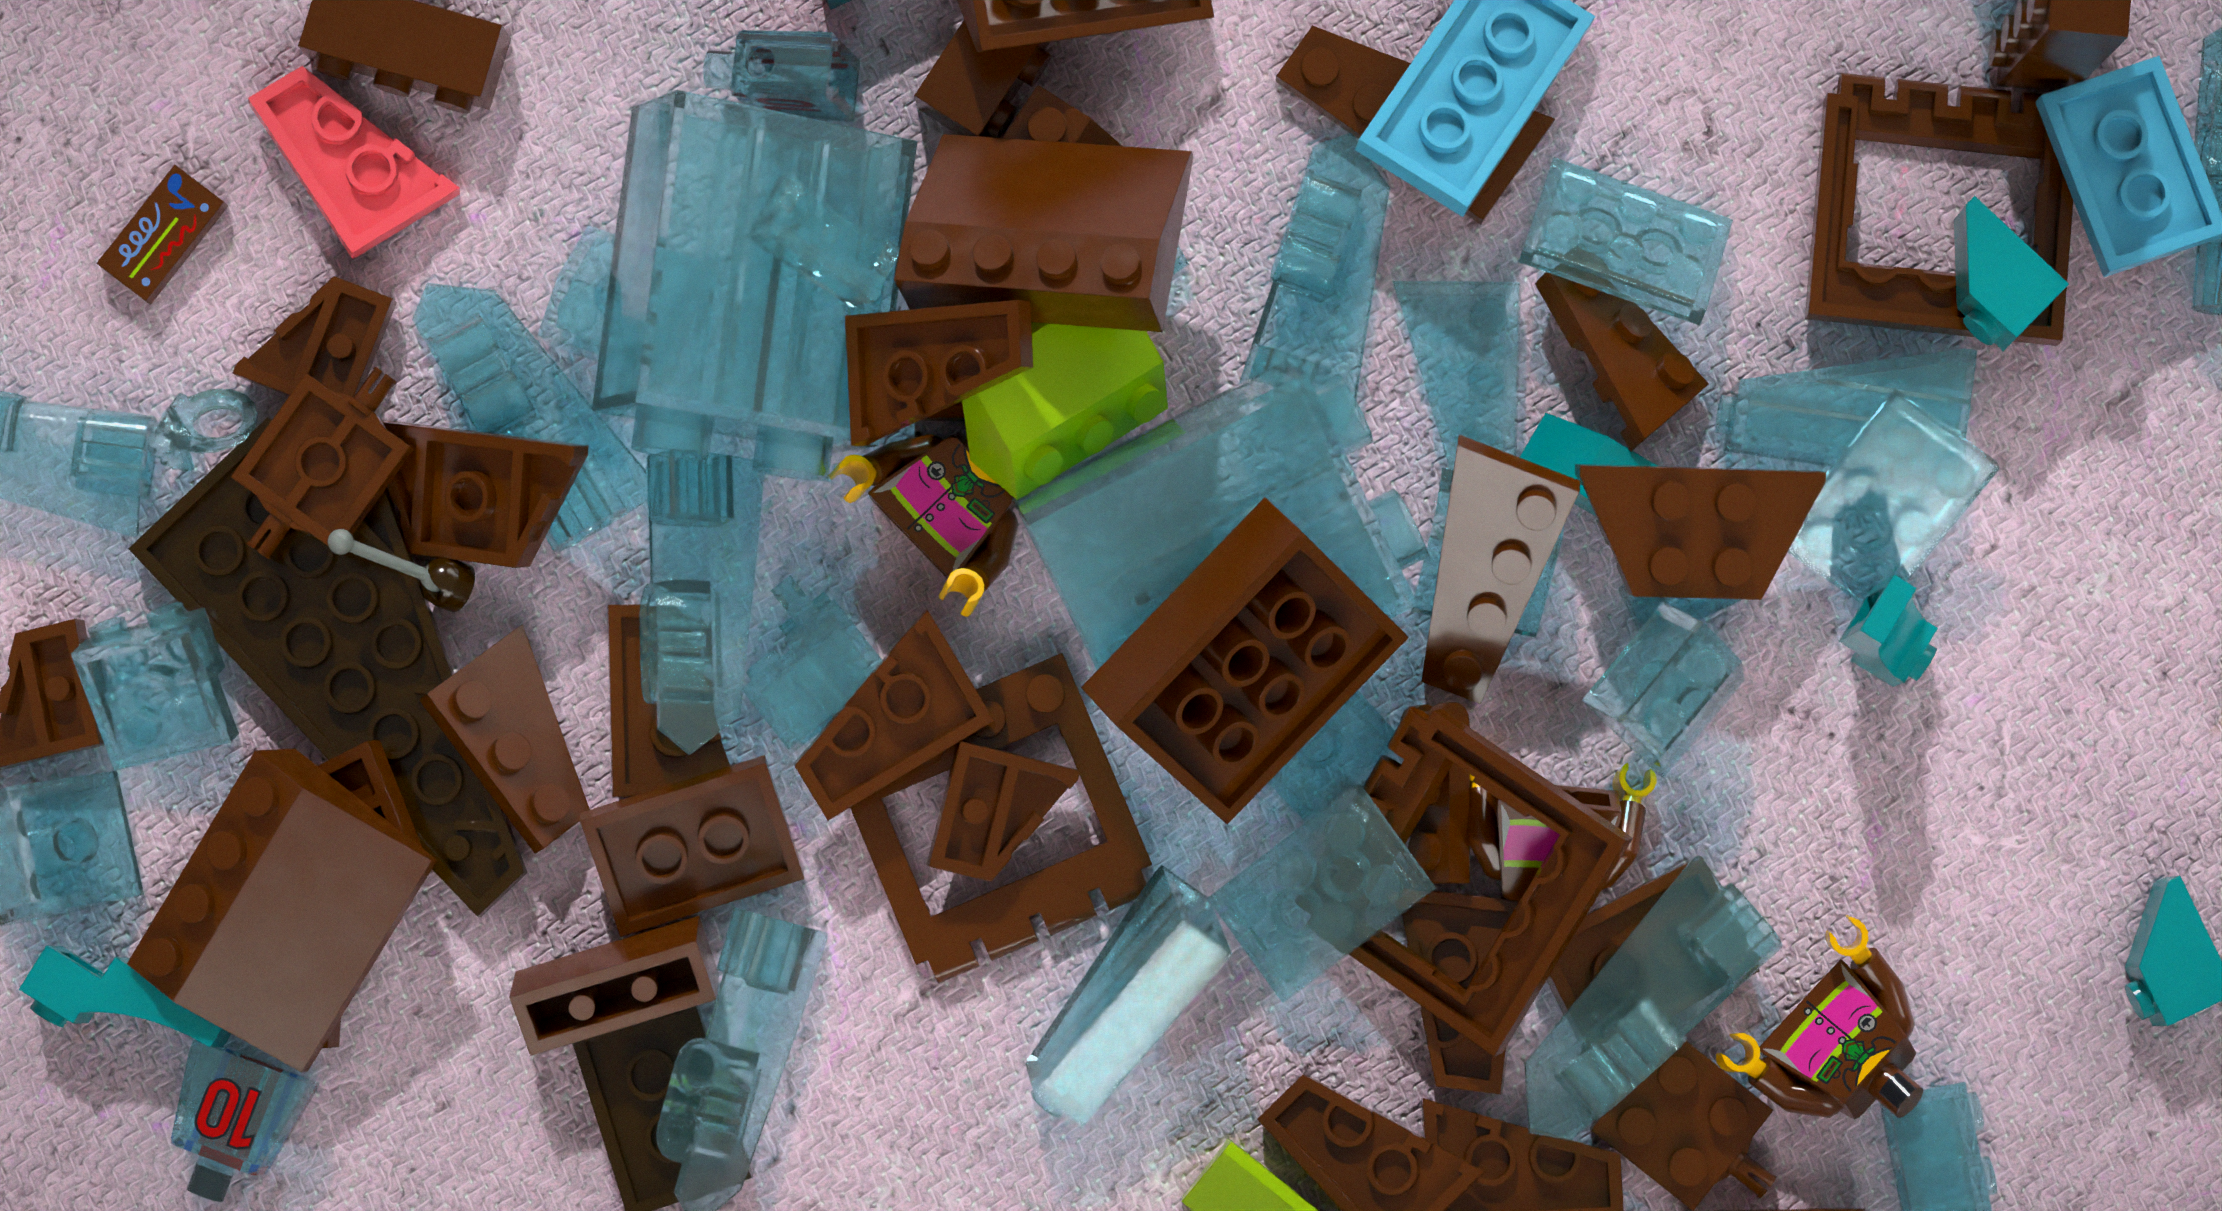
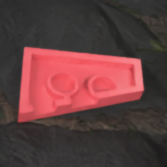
[248,66,460,259]

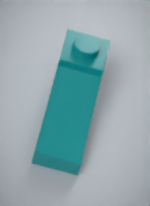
[1839,574,1938,687]
[19,945,231,1047]

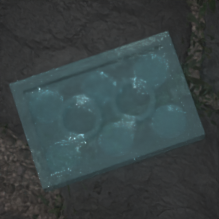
[1518,157,1733,325]
[1788,389,2000,604]
[1207,784,1437,1003]

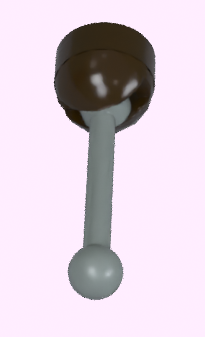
[328,529,475,613]

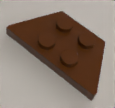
[381,420,589,568]
[1575,464,1826,600]

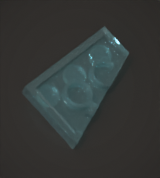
[1393,281,1521,474]

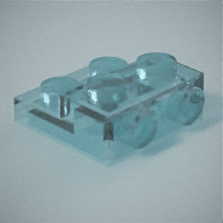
[71,602,239,771]

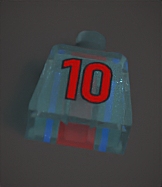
[703,30,860,122]
[171,1040,319,1202]

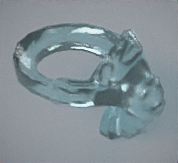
[147,388,258,472]

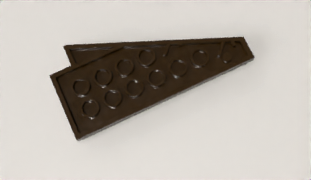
[128,417,527,917]

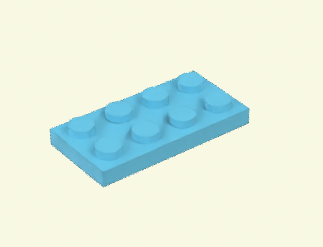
[1355,0,1595,217]

